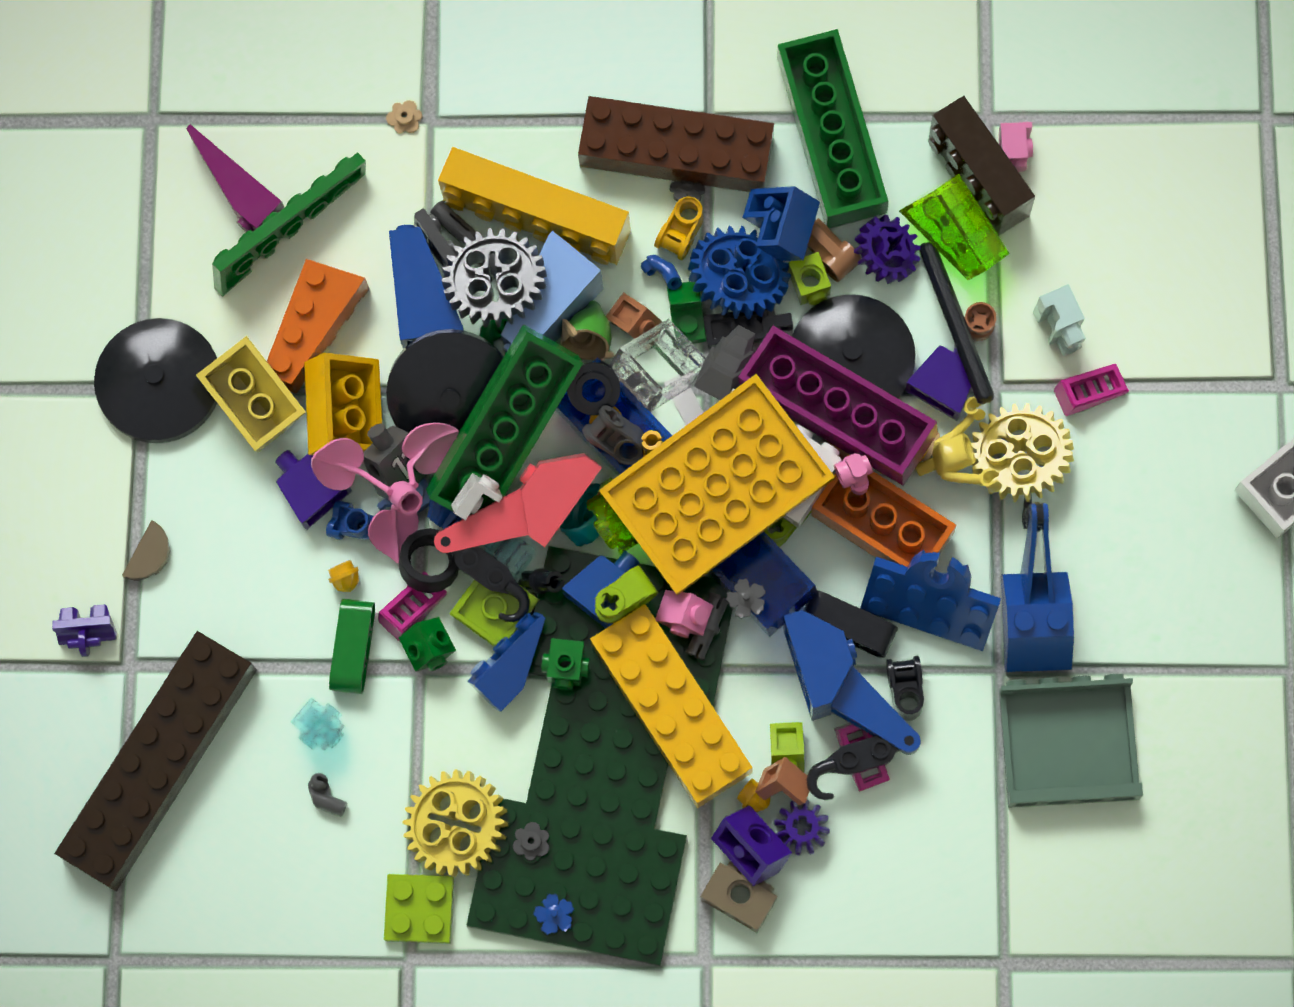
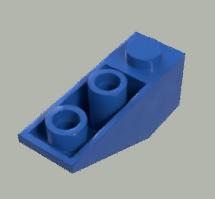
[467,612,545,712]

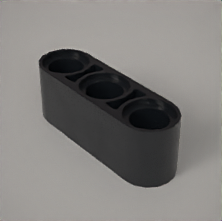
[803,589,898,658]

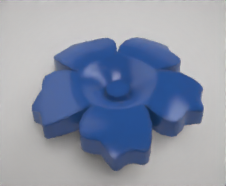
[533,894,574,935]

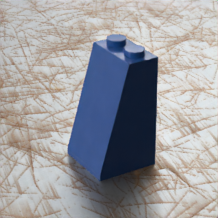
[389,224,464,349]

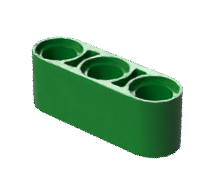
[329,599,375,694]

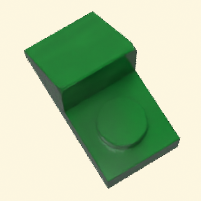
[667,281,706,346]

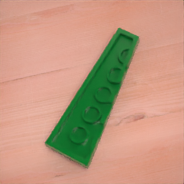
[212,152,366,297]

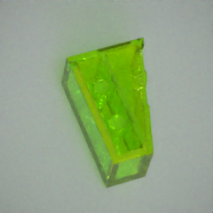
[899,174,1010,280]

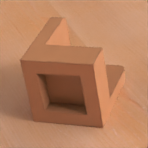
[755,757,810,805]

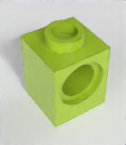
[788,252,831,306]

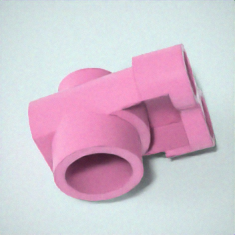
[834,454,873,495]

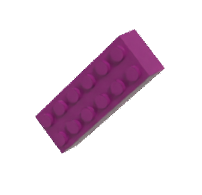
[738,326,938,486]

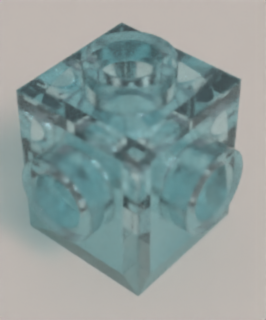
[291,697,345,751]

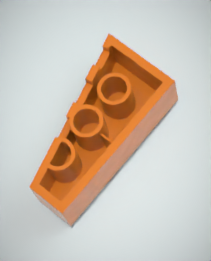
[267,259,370,394]

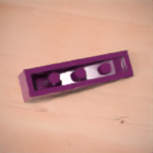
[186,124,285,232]

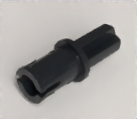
[518,568,564,594]

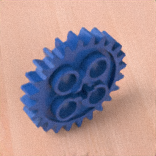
[688,226,791,319]

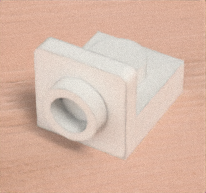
[451,473,503,520]

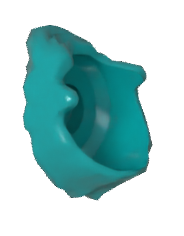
[560,483,609,547]

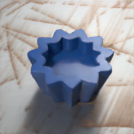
[427,499,463,529]

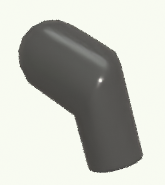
[308,773,347,817]

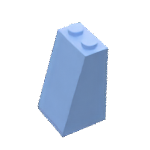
[501,231,603,353]

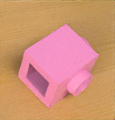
[655,590,713,638]

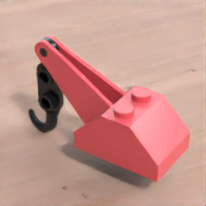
[434,453,602,622]

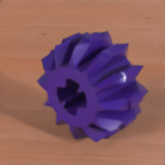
[774,800,830,856]

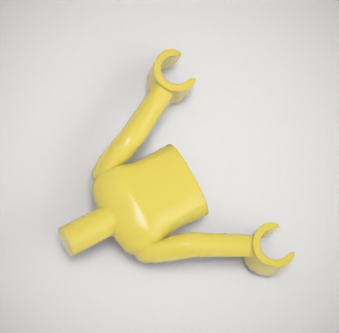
[915,396,1002,492]

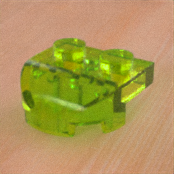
[586,477,638,555]

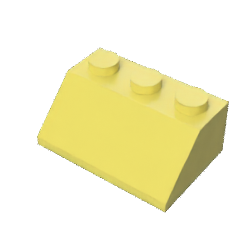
[196,336,306,453]

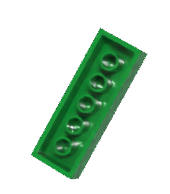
[777,29,889,228]
[426,324,583,515]

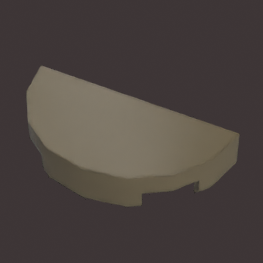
[122,520,171,581]

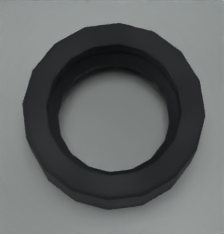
[398,528,459,593]

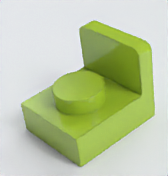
[770,722,805,772]

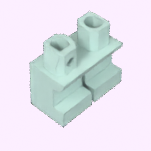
[1033,284,1086,356]

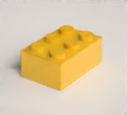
[304,352,382,456]

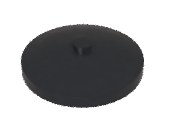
[792,294,916,399]
[94,318,217,443]
[386,329,504,433]

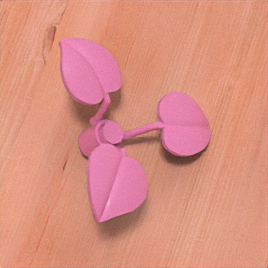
[311,423,459,563]

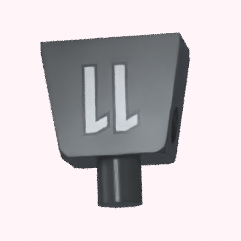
[363,424,427,501]

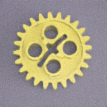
[971,403,1074,502]
[402,769,509,877]

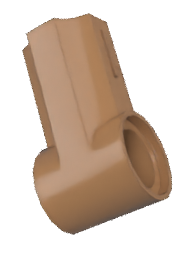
[808,218,861,282]

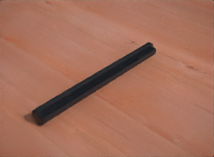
[920,241,994,405]

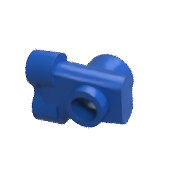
[326,500,374,540]

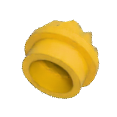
[328,560,359,592]
[737,778,771,812]

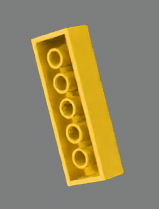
[438,147,631,265]
[590,604,753,809]

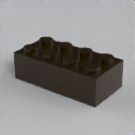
[928,96,1036,236]

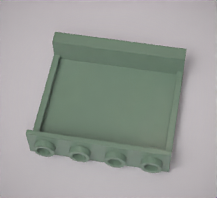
[999,674,1143,808]

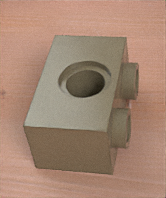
[700,862,777,933]

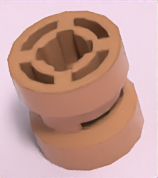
[964,302,996,341]

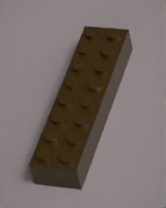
[54,631,257,892]

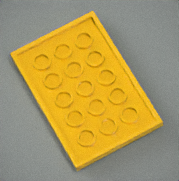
[599,374,835,596]

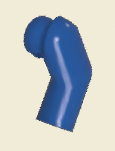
[641,254,682,290]

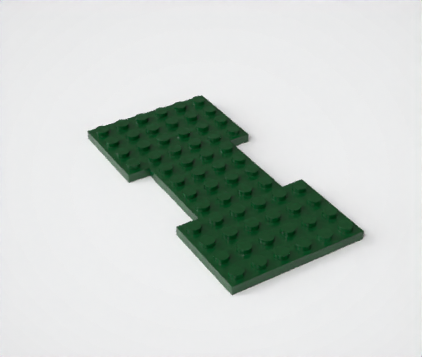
[466,546,738,966]

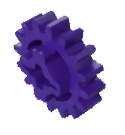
[854,214,921,284]

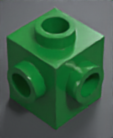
[398,617,456,672]
[542,638,590,690]

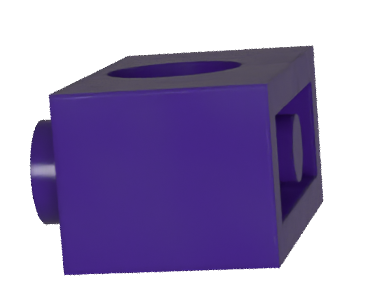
[711,805,793,886]

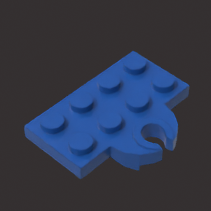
[860,550,1001,651]

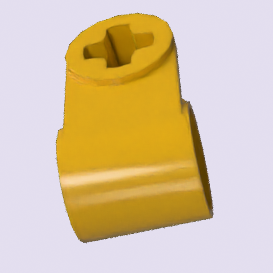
[654,196,704,261]

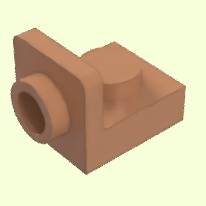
[606,292,662,346]

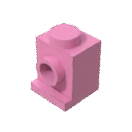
[998,122,1033,172]

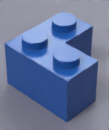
[742,186,820,261]

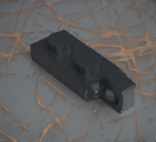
[704,309,793,349]

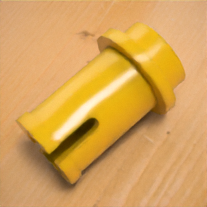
[642,430,663,457]

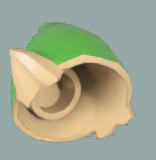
[560,300,615,362]

